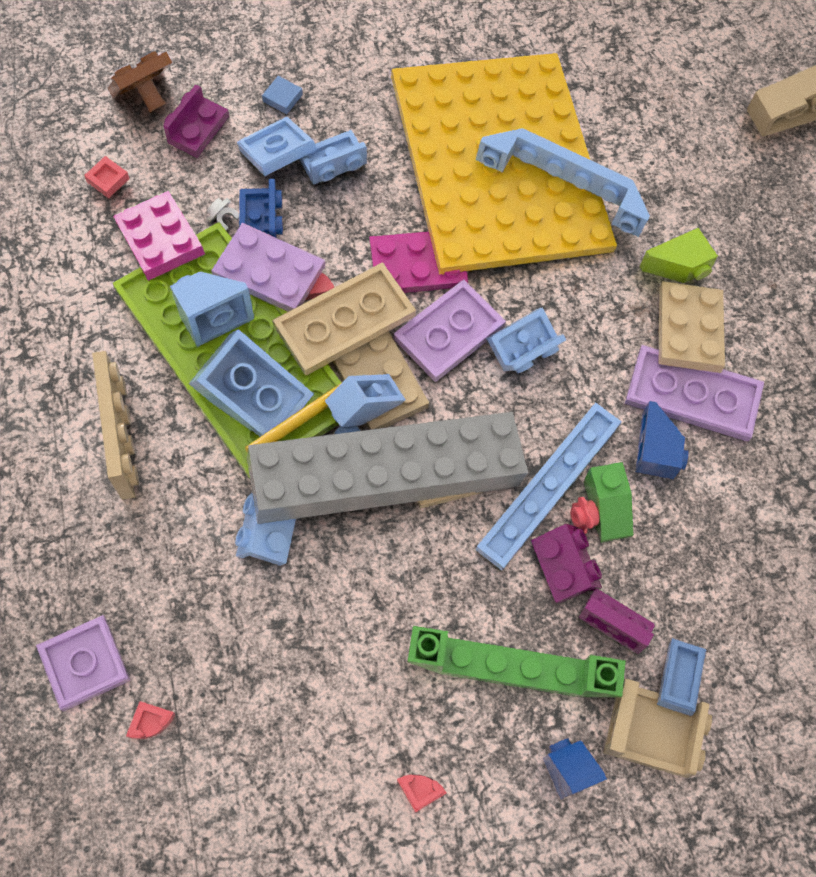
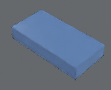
[657,638,706,716]

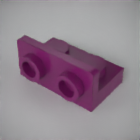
[163,84,229,158]
[578,589,655,654]

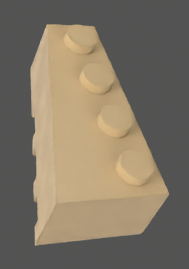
[747,65,816,137]

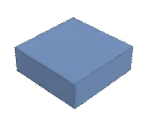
[262,76,303,115]

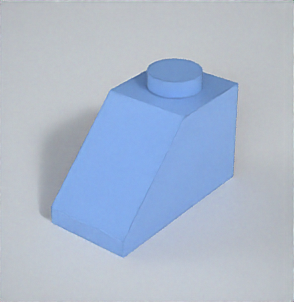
[325,374,406,427]

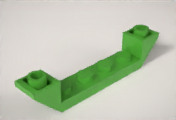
[407,626,626,697]

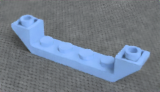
[476,128,650,237]

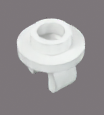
[207,198,239,231]

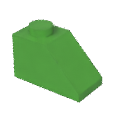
[583,462,634,543]

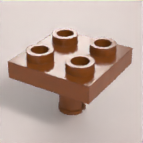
[107,51,173,112]

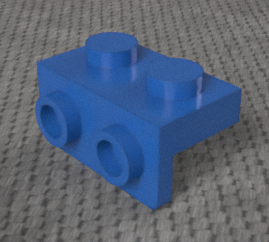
[239,179,283,238]

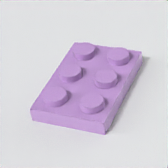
[211,223,325,312]
[393,279,506,382]

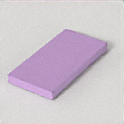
[624,345,764,442]

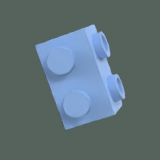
[299,130,367,185]
[486,307,566,373]
[235,493,296,566]

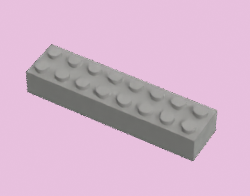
[247,412,528,524]

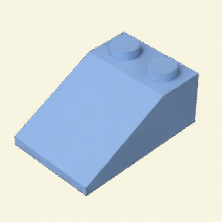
[189,329,314,437]

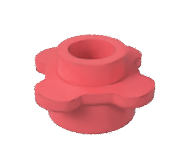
[570,497,600,534]

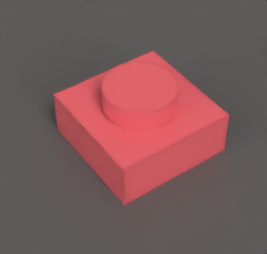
[84,156,130,198]

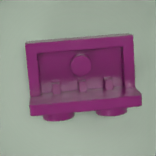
[531,524,602,603]

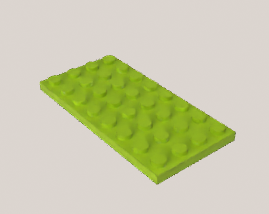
[112,222,341,479]

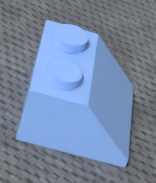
[170,272,254,347]

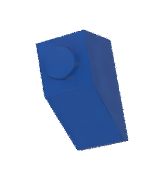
[635,401,689,479]
[543,738,607,800]

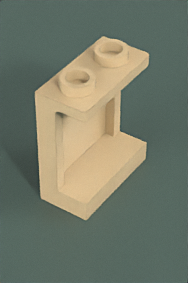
[603,678,712,778]

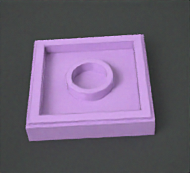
[36,615,131,712]

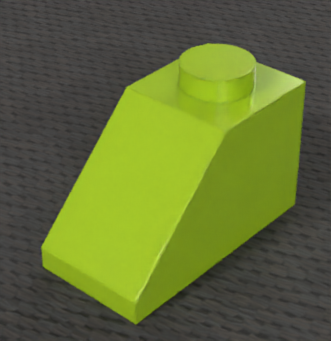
[640,228,718,283]

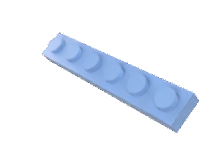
[476,403,622,571]

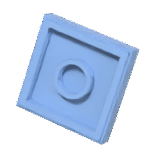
[237,117,317,176]

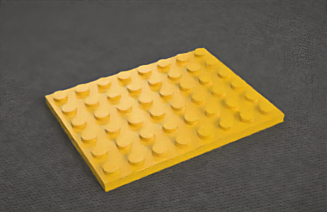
[391,53,617,275]

